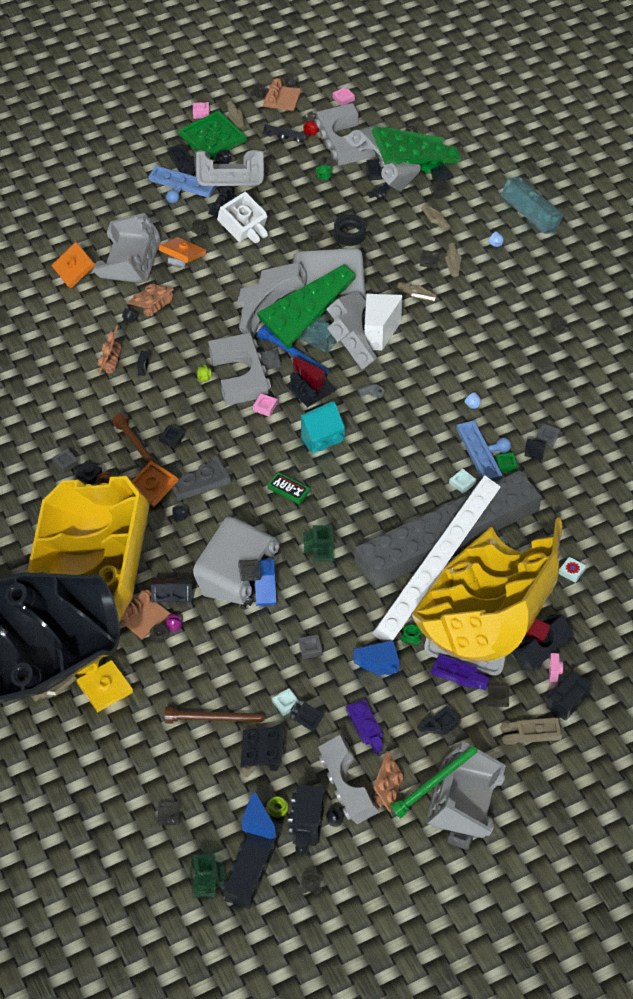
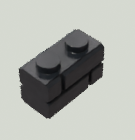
[546,671,592,721]

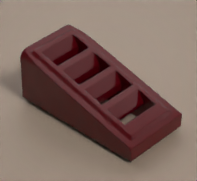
[293,356,325,391]
[524,619,550,643]

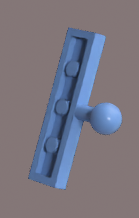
[149,166,216,203]
[456,420,511,482]

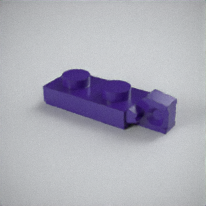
[431,654,489,690]
[346,699,383,754]

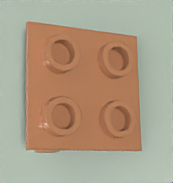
[263,78,301,111]
[127,284,174,316]
[97,325,121,373]
[120,589,171,640]
[373,751,403,812]

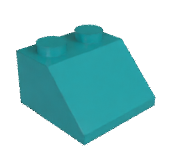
[301,401,345,454]

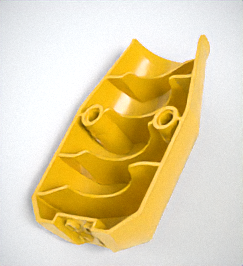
[27,476,149,674]
[411,517,562,662]

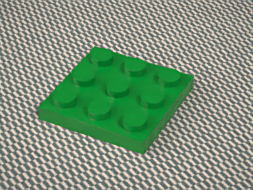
[178,110,247,159]

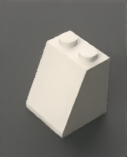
[365,294,402,350]

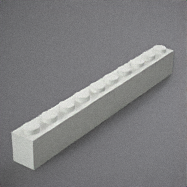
[372,476,500,642]

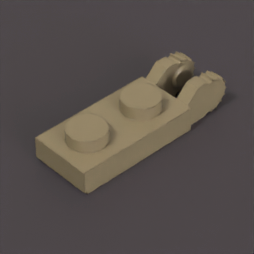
[500,718,562,745]

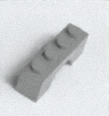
[318,735,379,824]

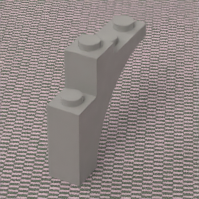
[238,262,307,338]
[327,290,377,370]

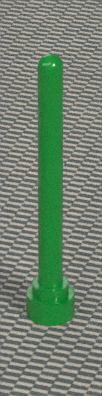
[390,746,477,819]

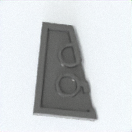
[171,455,231,501]

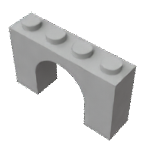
[314,103,375,166]
[208,333,271,406]

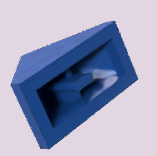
[242,792,276,839]

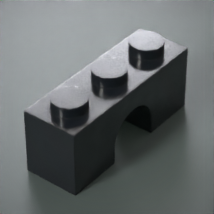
[512,614,574,671]

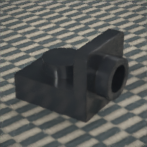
[289,701,325,732]

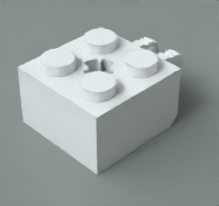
[217,192,268,243]

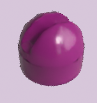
[166,614,182,632]

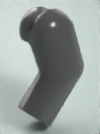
[357,384,385,398]

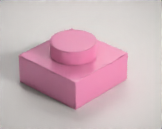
[333,87,355,106]
[193,102,209,119]
[253,394,278,417]
[549,653,563,682]

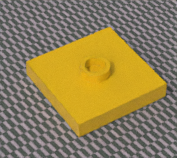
[76,660,133,713]

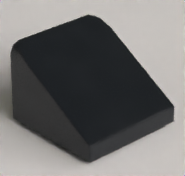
[430,165,454,182]

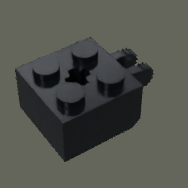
[288,785,324,855]

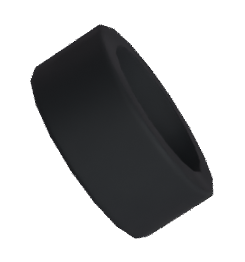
[334,214,366,246]

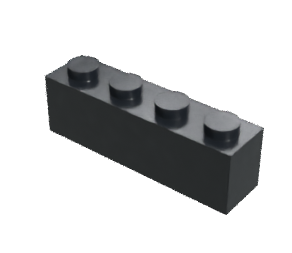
[222,821,281,909]

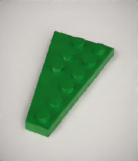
[372,126,461,164]
[257,264,355,350]

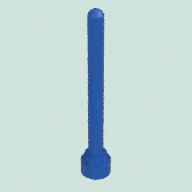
[257,325,329,375]

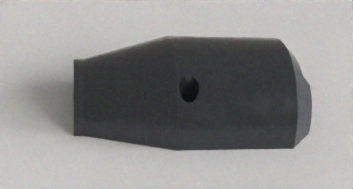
[0,572,120,704]

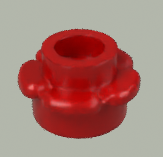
[303,121,318,136]

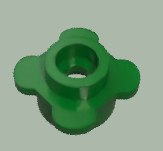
[316,165,332,179]
[401,624,422,645]

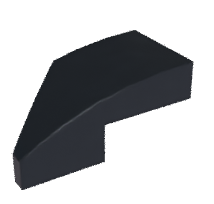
[417,705,461,735]

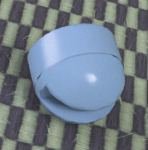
[489,232,504,247]
[465,392,481,409]

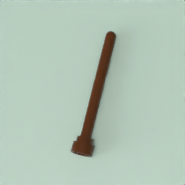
[112,413,157,464]
[165,707,265,724]

